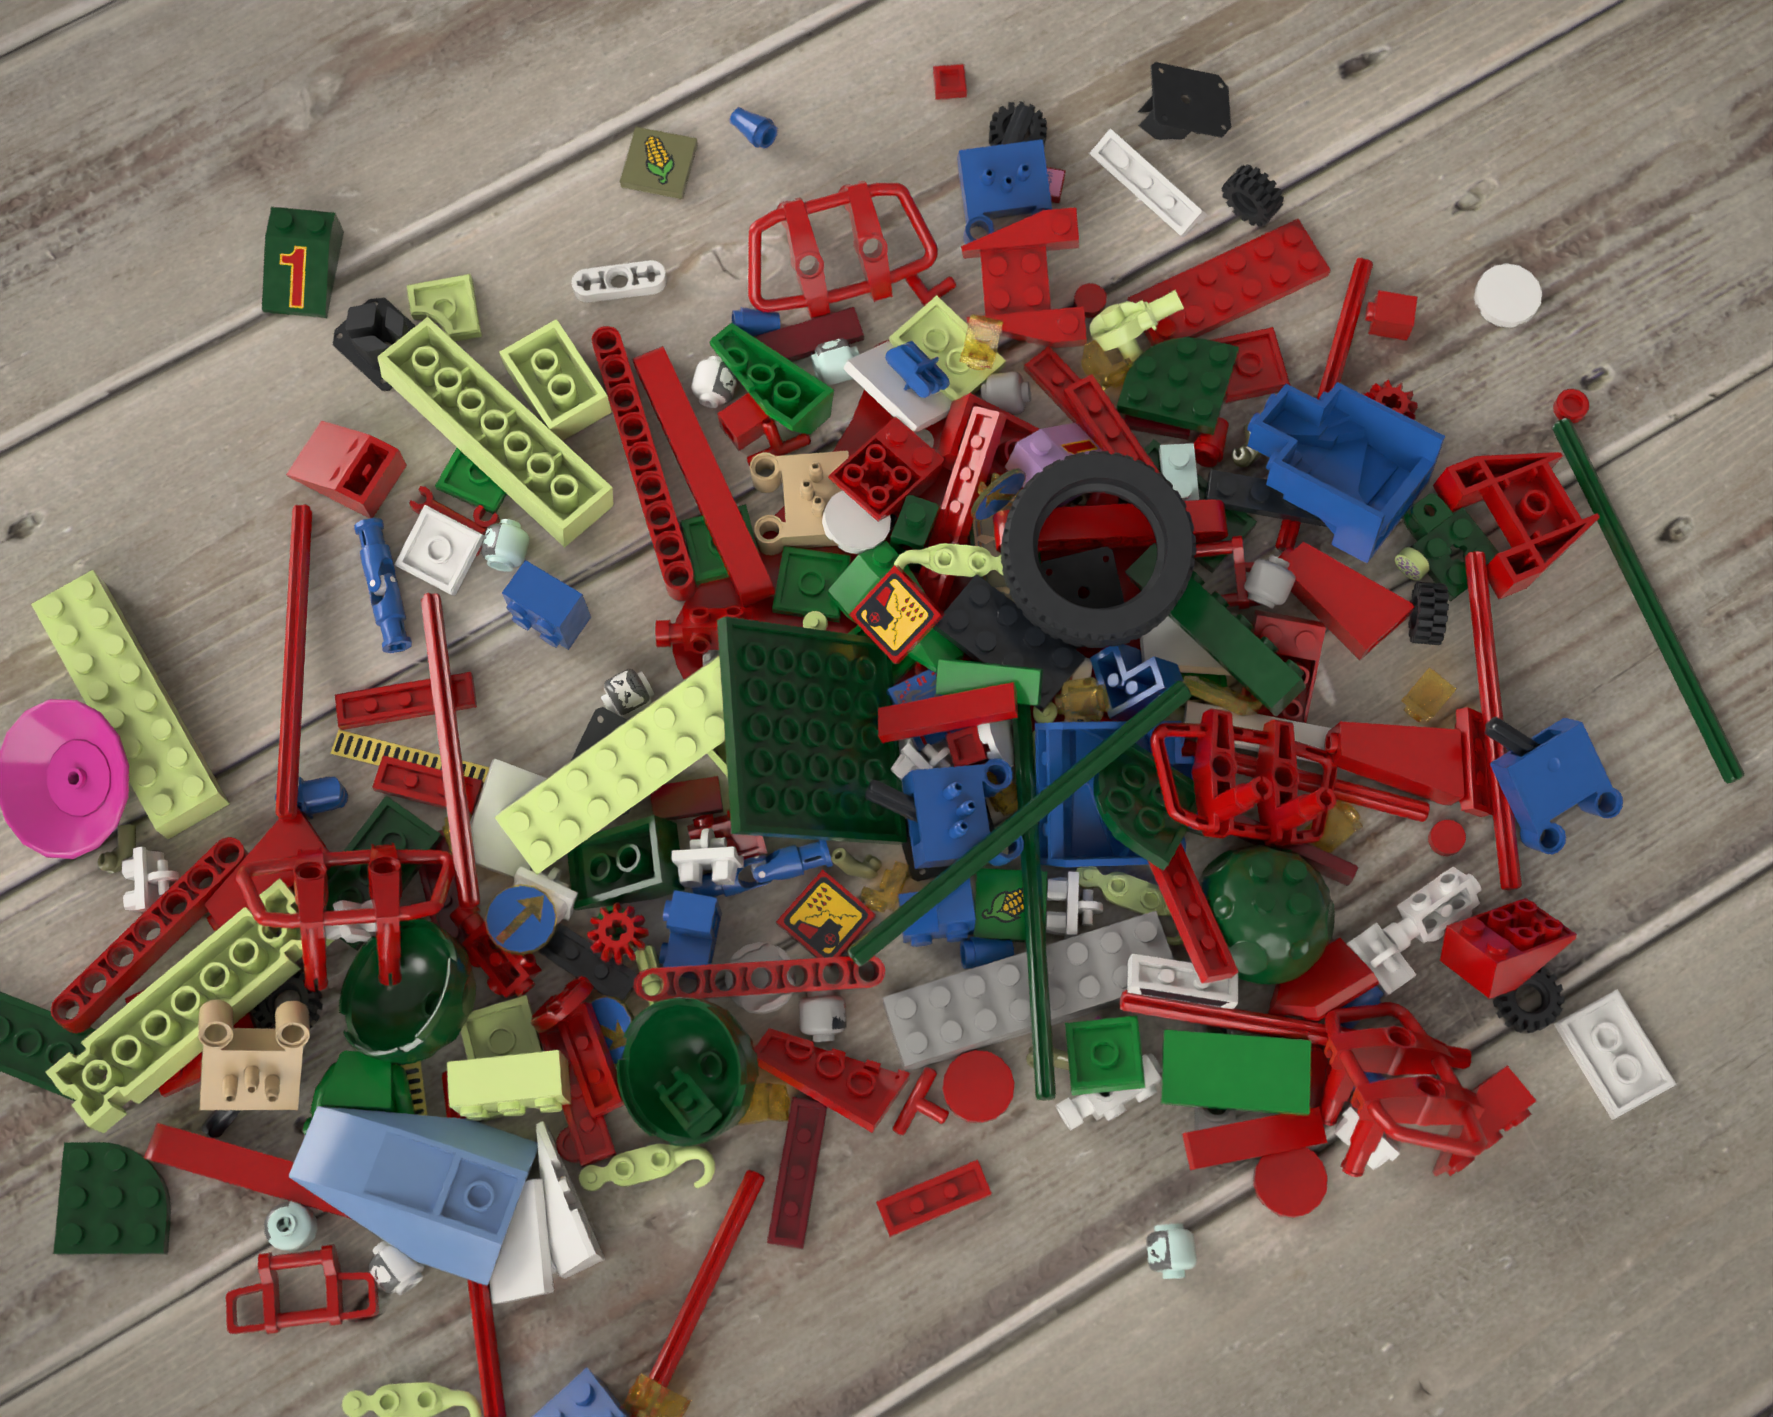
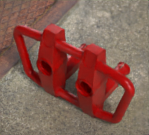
[748,180,938,319]
[1150,708,1337,849]
[236,843,455,991]
[1319,1002,1487,1178]

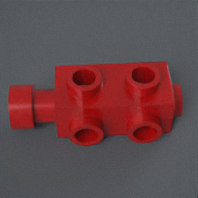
[655,605,759,654]
[449,906,542,998]

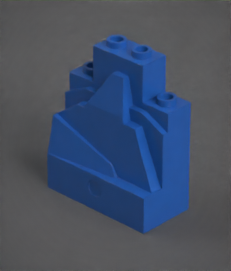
[1247,382,1445,564]
[1035,721,1216,867]

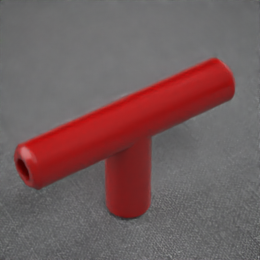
[905,274,957,306]
[746,419,811,467]
[892,1067,949,1136]

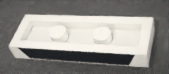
[1128,953,1238,1009]

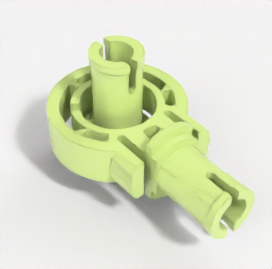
[1089,290,1184,364]

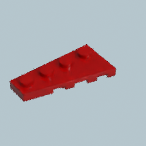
[754,1028,910,1133]

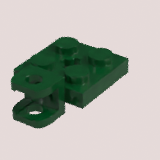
[1402,493,1499,602]

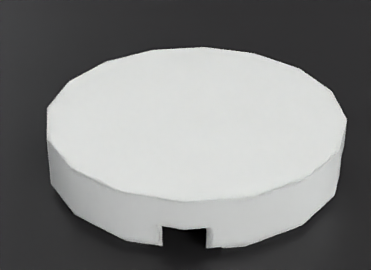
[1474,264,1542,328]
[822,490,891,554]
[977,719,1015,767]
[725,942,796,1014]

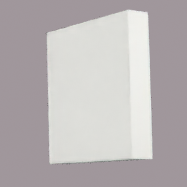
[394,505,485,596]

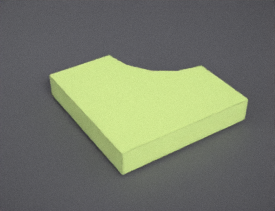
[406,274,482,342]

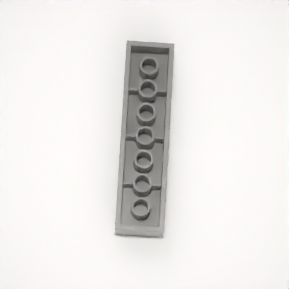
[883,911,1174,1072]

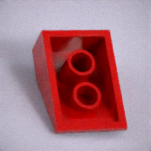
[936,393,1039,491]

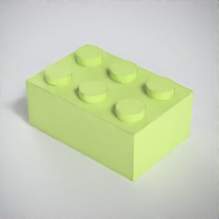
[499,319,612,441]
[447,1050,571,1121]

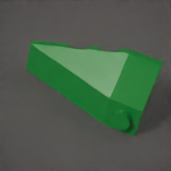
[710,323,834,435]
[828,541,964,673]

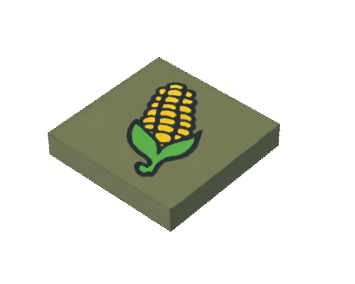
[620,127,698,199]

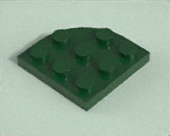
[1117,337,1239,435]
[1093,743,1198,870]
[53,1142,171,1255]

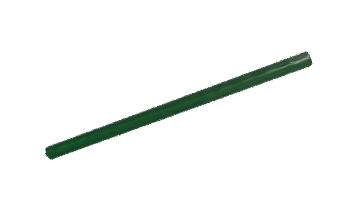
[1552,418,1744,784]
[847,681,1192,966]
[1012,703,1056,1101]

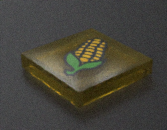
[1183,675,1262,716]

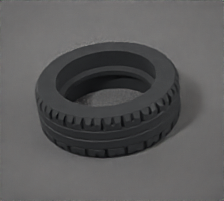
[1001,451,1196,648]

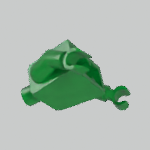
[303,1051,415,1135]

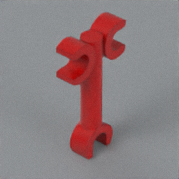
[409,486,500,557]

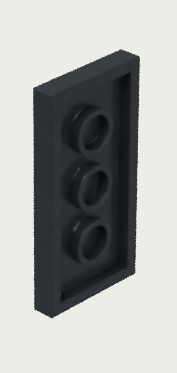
[933,574,1086,713]

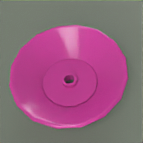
[0,699,129,859]

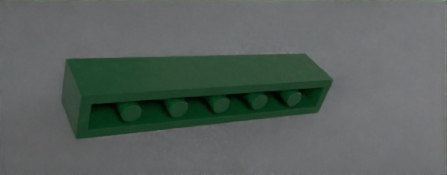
[1125,543,1306,717]

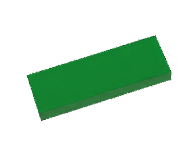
[936,658,1043,706]

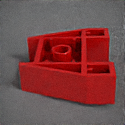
[961,207,1087,349]
[1432,452,1600,600]

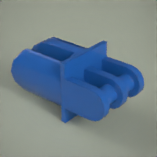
[885,341,950,398]
[275,776,348,819]

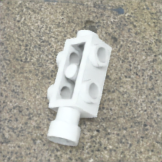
[1382,867,1481,952]
[1056,1053,1162,1130]

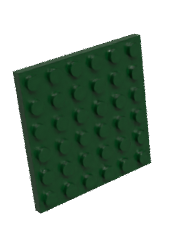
[717,617,907,845]

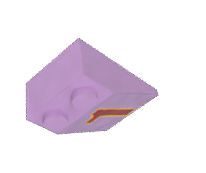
[1005,423,1101,507]

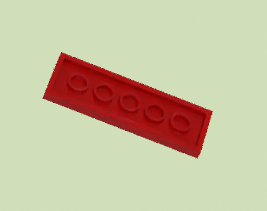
[1127,218,1331,347]

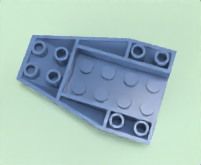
[289,1106,538,1286]

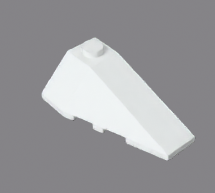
[536,1121,605,1279]

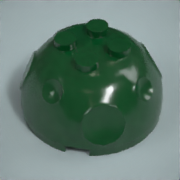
[1198,843,1335,984]
[339,918,476,1064]
[617,997,759,1146]

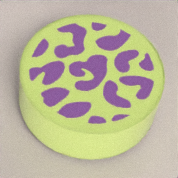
[1395,547,1429,581]

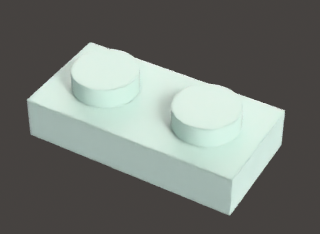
[1159,443,1199,501]

